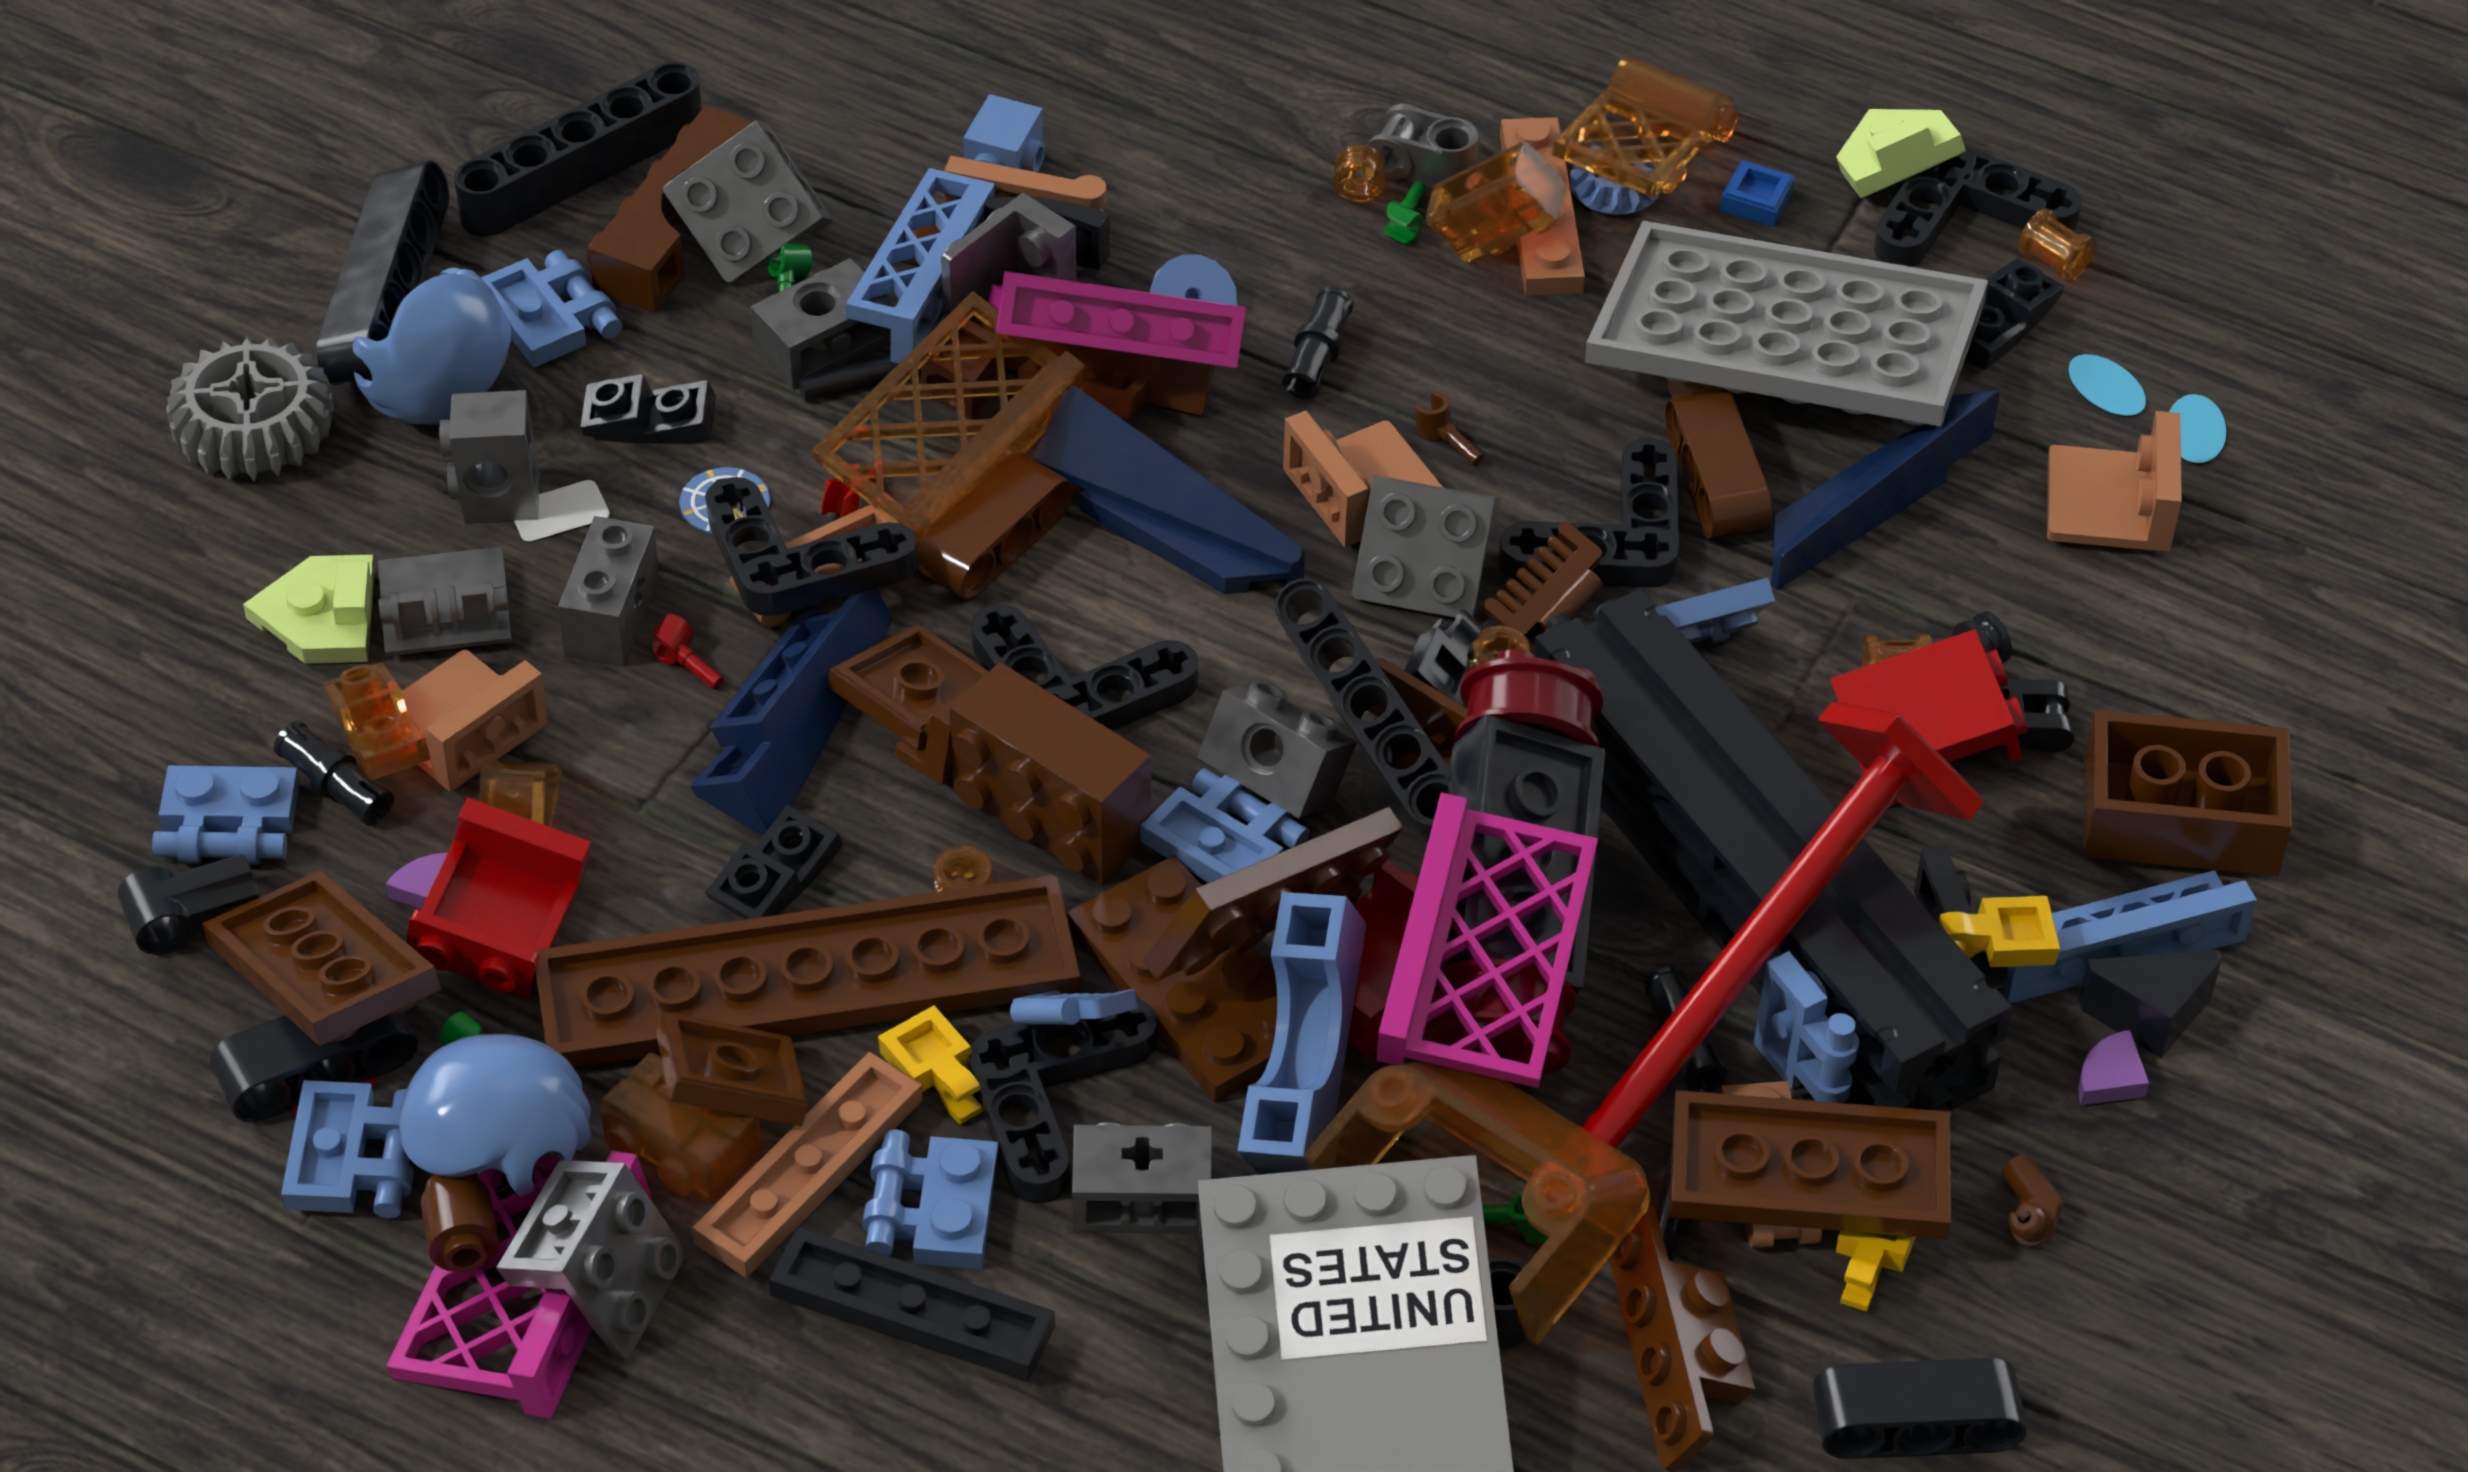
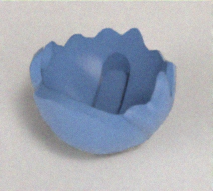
[352,268,511,425]
[399,1034,591,1196]

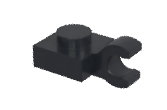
[1404,609,1481,705]

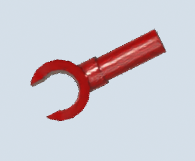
[820,463,886,518]
[652,614,724,690]

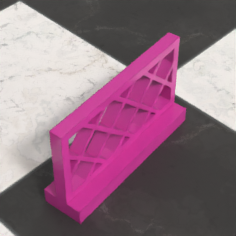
[988,271,1246,368]
[1377,792,1598,1088]
[386,1151,652,1419]

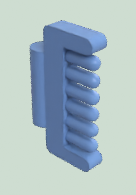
[1010,989,1138,1025]

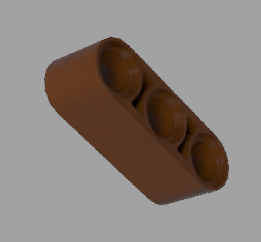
[1665,390,1772,539]
[916,452,1074,600]

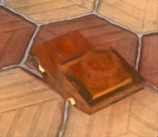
[322,663,431,781]

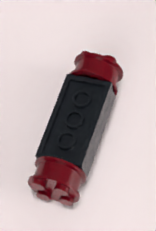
[1423,649,1605,1089]

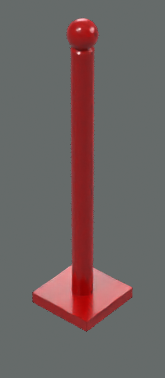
[1534,702,1984,1213]

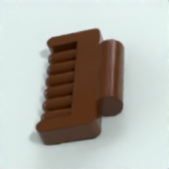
[1484,522,1604,642]

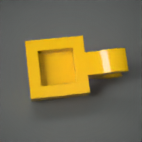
[1939,896,2060,967]
[878,1005,983,1124]
[1836,1231,1916,1312]

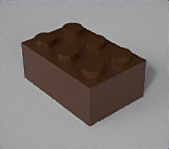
[950,662,1151,885]
[2083,710,2292,876]

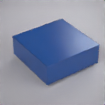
[1720,160,1795,227]

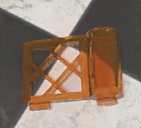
[1552,55,1738,198]

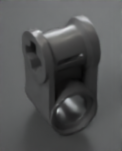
[1364,103,1478,195]

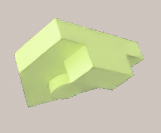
[1836,109,1966,198]
[243,554,375,664]

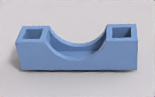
[1237,892,1367,1175]

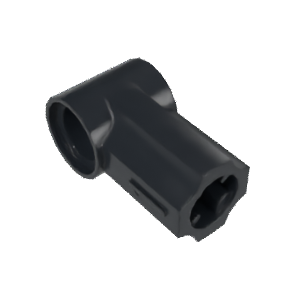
[118,854,259,955]

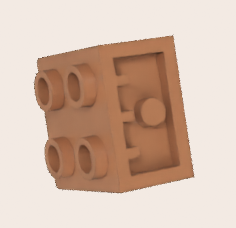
[1283,411,1443,548]
[2047,411,2182,552]
[369,650,549,793]

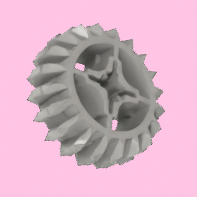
[166,336,334,481]

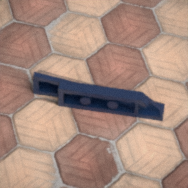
[1032,385,1305,595]
[1771,390,2000,590]
[690,588,892,835]

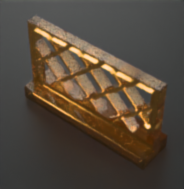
[812,291,1085,545]

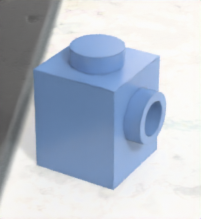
[963,94,1045,173]

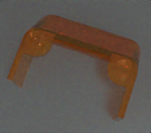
[1303,1061,1651,1345]

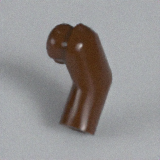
[2001,1154,2063,1246]

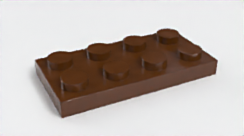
[1142,807,1404,981]
[1066,855,1277,1103]
[202,870,441,1046]
[1669,1090,1951,1239]

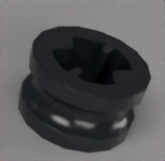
[1953,611,2012,665]

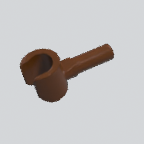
[1414,392,1484,466]

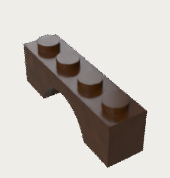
[587,105,754,313]

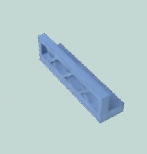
[846,168,995,367]
[2003,870,2257,1004]

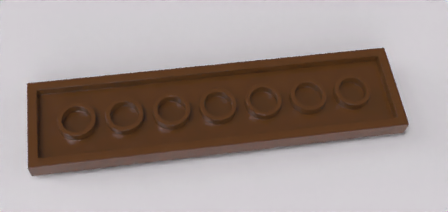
[533,875,1080,1068]

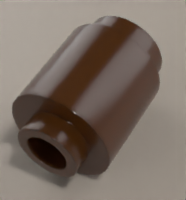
[420,1173,499,1273]

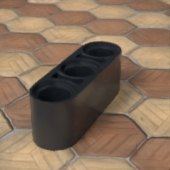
[210,1012,418,1122]
[1813,1358,2027,1459]

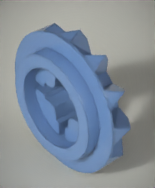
[1569,141,1662,215]

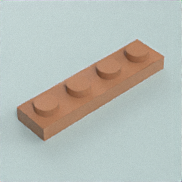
[1500,117,1585,296]
[692,1052,923,1279]

